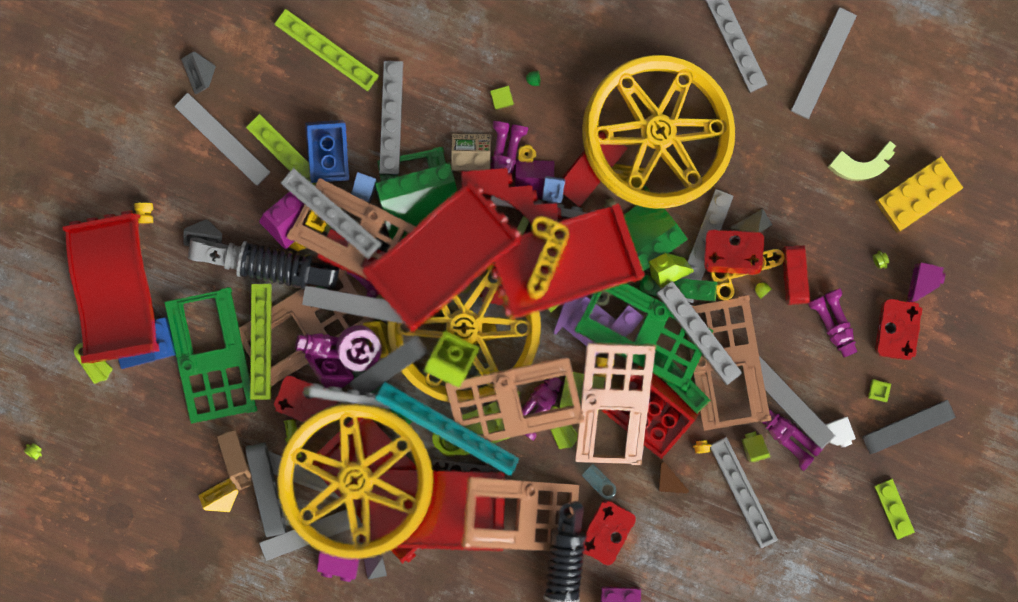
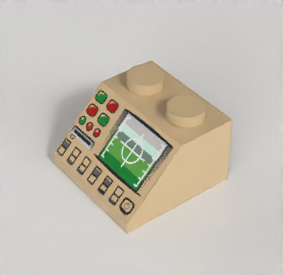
[451,134,491,172]

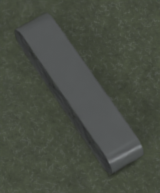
[349,336,428,396]
[862,400,956,454]
[246,442,286,537]

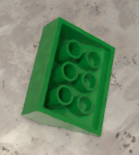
[375,163,458,240]
[623,205,688,271]

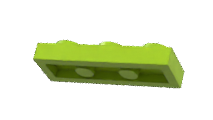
[874,479,915,540]

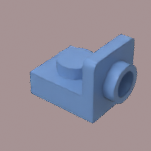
[543,176,565,204]

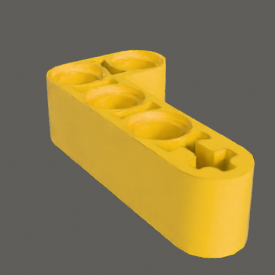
[527,217,569,299]
[710,249,785,301]

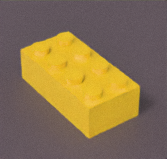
[875,156,963,233]

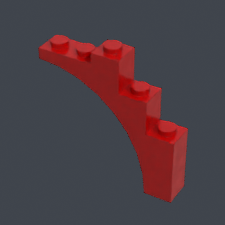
[461,168,562,230]

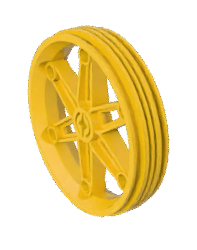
[582,55,735,208]
[387,265,541,403]
[278,403,433,559]

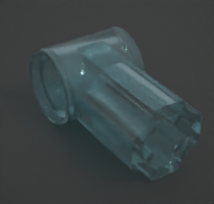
[581,464,616,499]

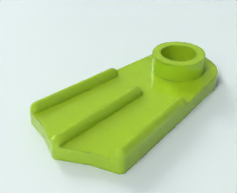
[74,343,113,384]
[550,406,577,449]

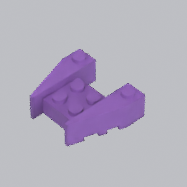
[553,296,643,356]

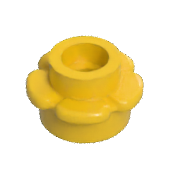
[517,145,536,162]
[693,441,712,453]

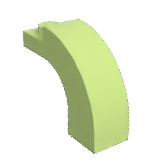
[827,141,896,181]

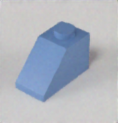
[351,172,378,204]

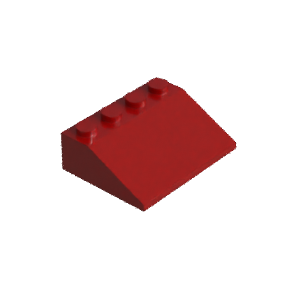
[602,366,701,459]

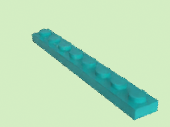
[375,382,519,476]

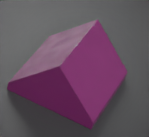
[515,160,554,199]
[305,353,355,391]

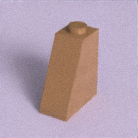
[217,430,253,490]

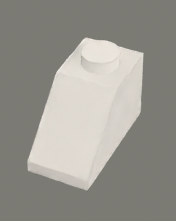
[825,417,856,448]

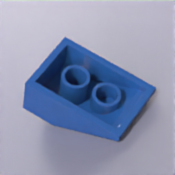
[305,120,349,183]
[119,318,176,369]

